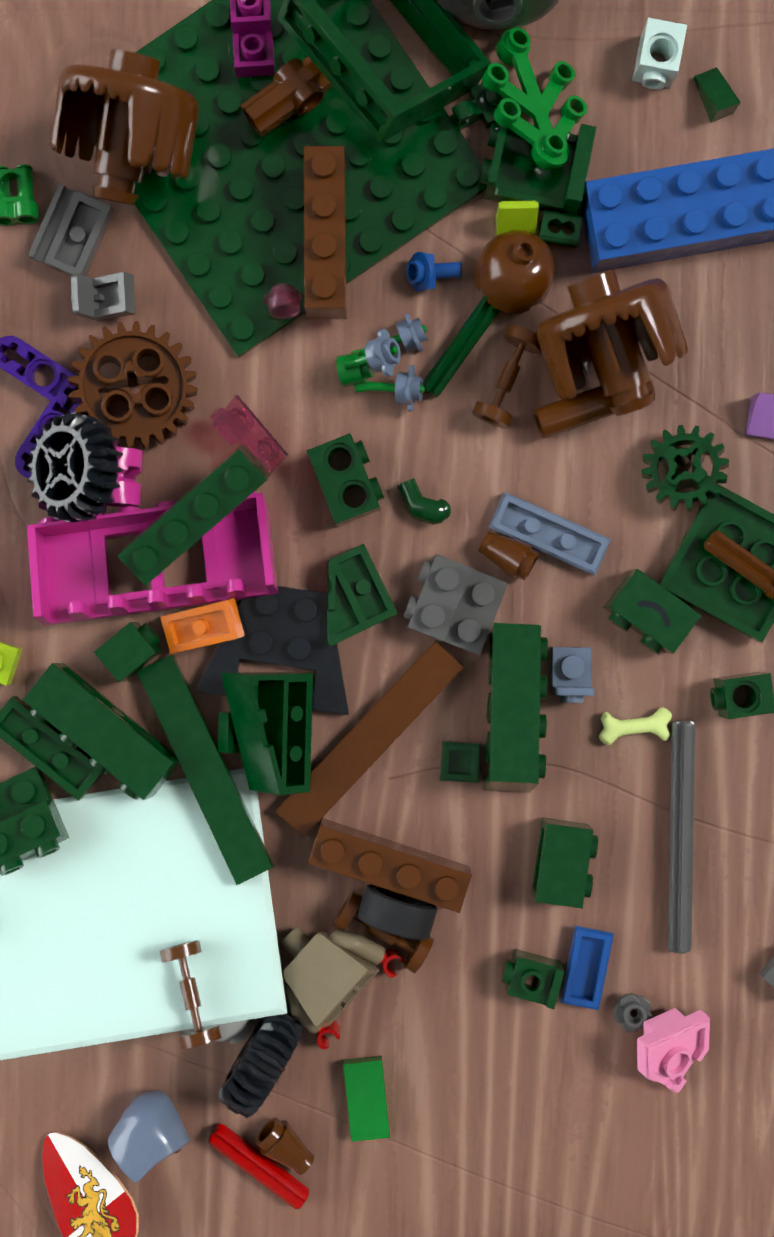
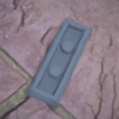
[488,492,611,576]

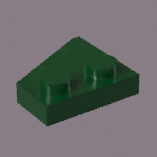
[326,543,398,647]

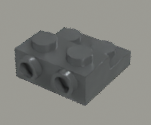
[403,554,508,655]

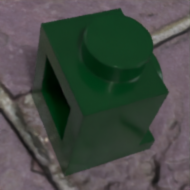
[501,949,565,1009]

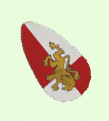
[42,1132,139,1237]

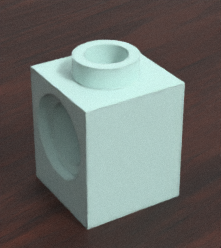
[632,18,687,89]

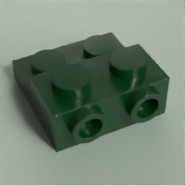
[0,766,70,876]

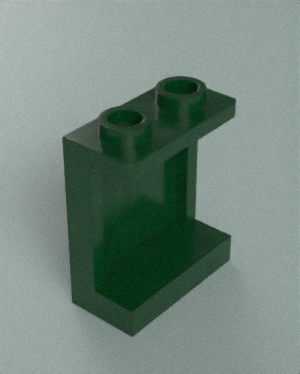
[480,110,597,215]

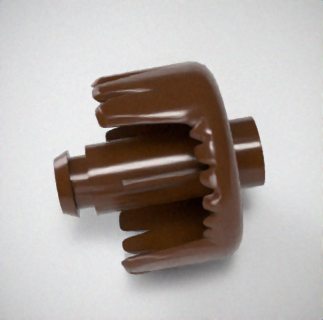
[50,49,199,205]
[536,269,689,416]

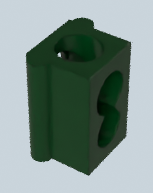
[538,210,582,248]

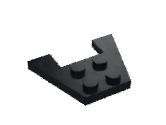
[195,586,349,715]

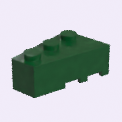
[221,672,313,795]

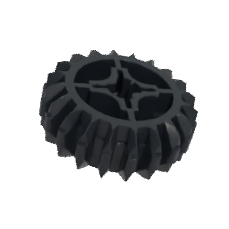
[27,413,124,523]
[219,1013,302,1118]

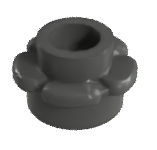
[614,993,652,1032]

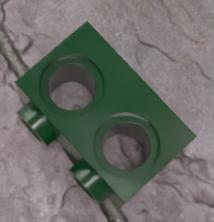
[306,433,384,527]

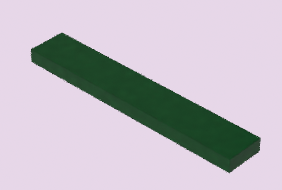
[137,654,274,885]

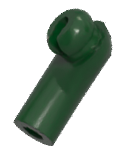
[397,478,451,525]

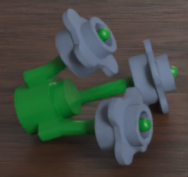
[336,313,428,412]

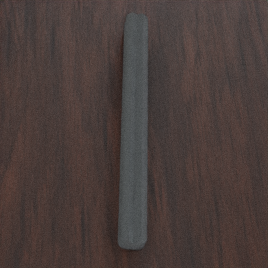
[668,720,695,954]

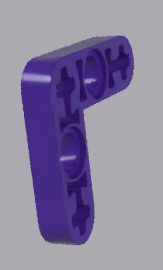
[0,336,89,478]

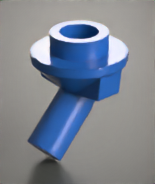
[406,252,463,292]

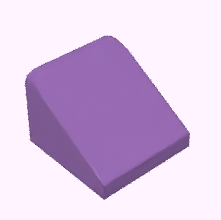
[745,393,774,440]

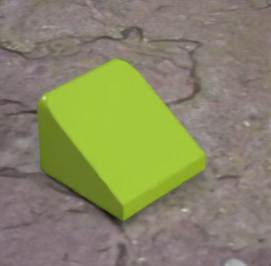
[496,201,539,235]

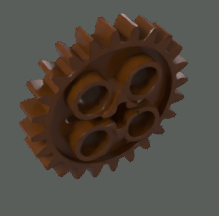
[68,321,198,450]

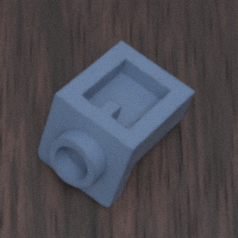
[550,647,595,703]

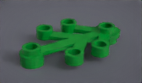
[482,27,587,170]

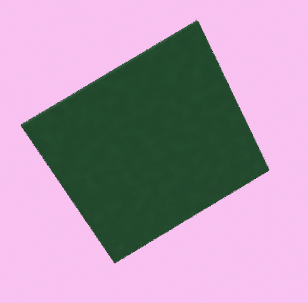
[95,0,487,358]

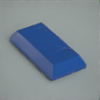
[560,925,614,1010]

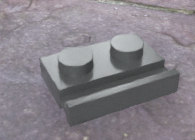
[28,183,114,276]

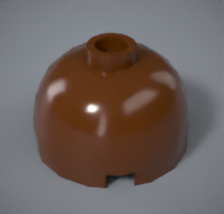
[474,230,555,313]

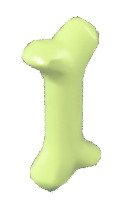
[599,707,672,745]

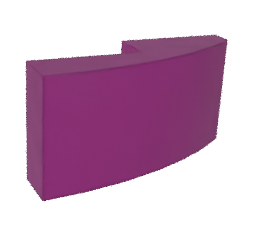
[230,0,275,78]

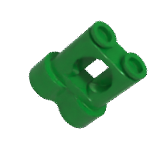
[0,164,39,226]

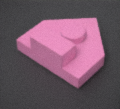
[637,1008,710,1093]

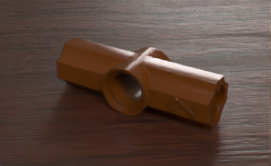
[240,57,333,138]

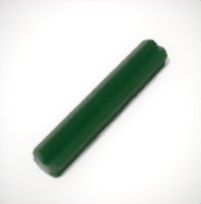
[423,295,500,398]

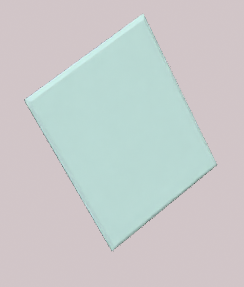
[0,768,287,1060]

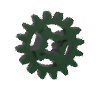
[641,425,729,512]

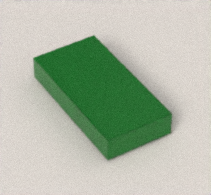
[343,1056,390,1142]

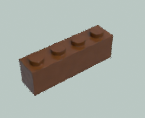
[304,146,347,319]
[308,818,472,913]

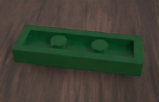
[0,696,103,801]

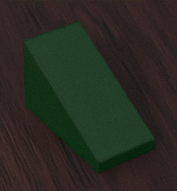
[693,67,741,122]

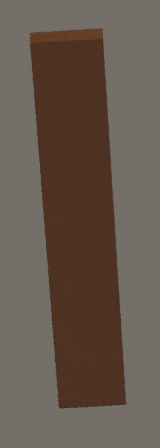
[275,641,464,838]

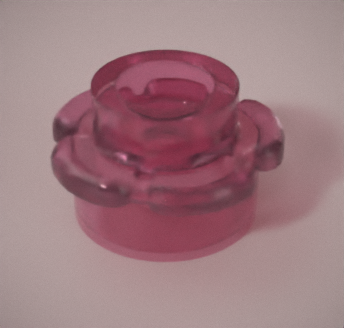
[264,284,303,319]

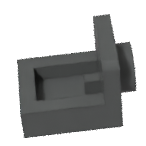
[71,272,136,321]

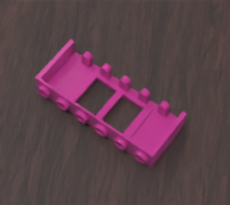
[27,491,278,626]

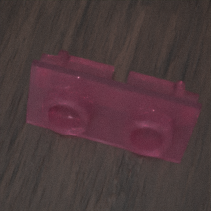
[210,395,288,476]

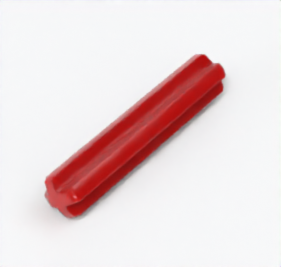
[208,1124,309,1209]

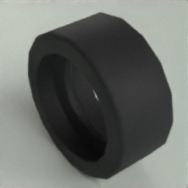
[358,884,437,940]

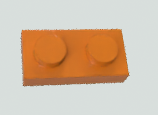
[160,598,245,654]

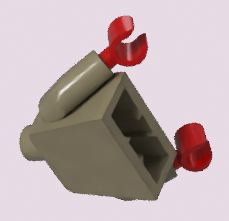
[282,927,405,1049]

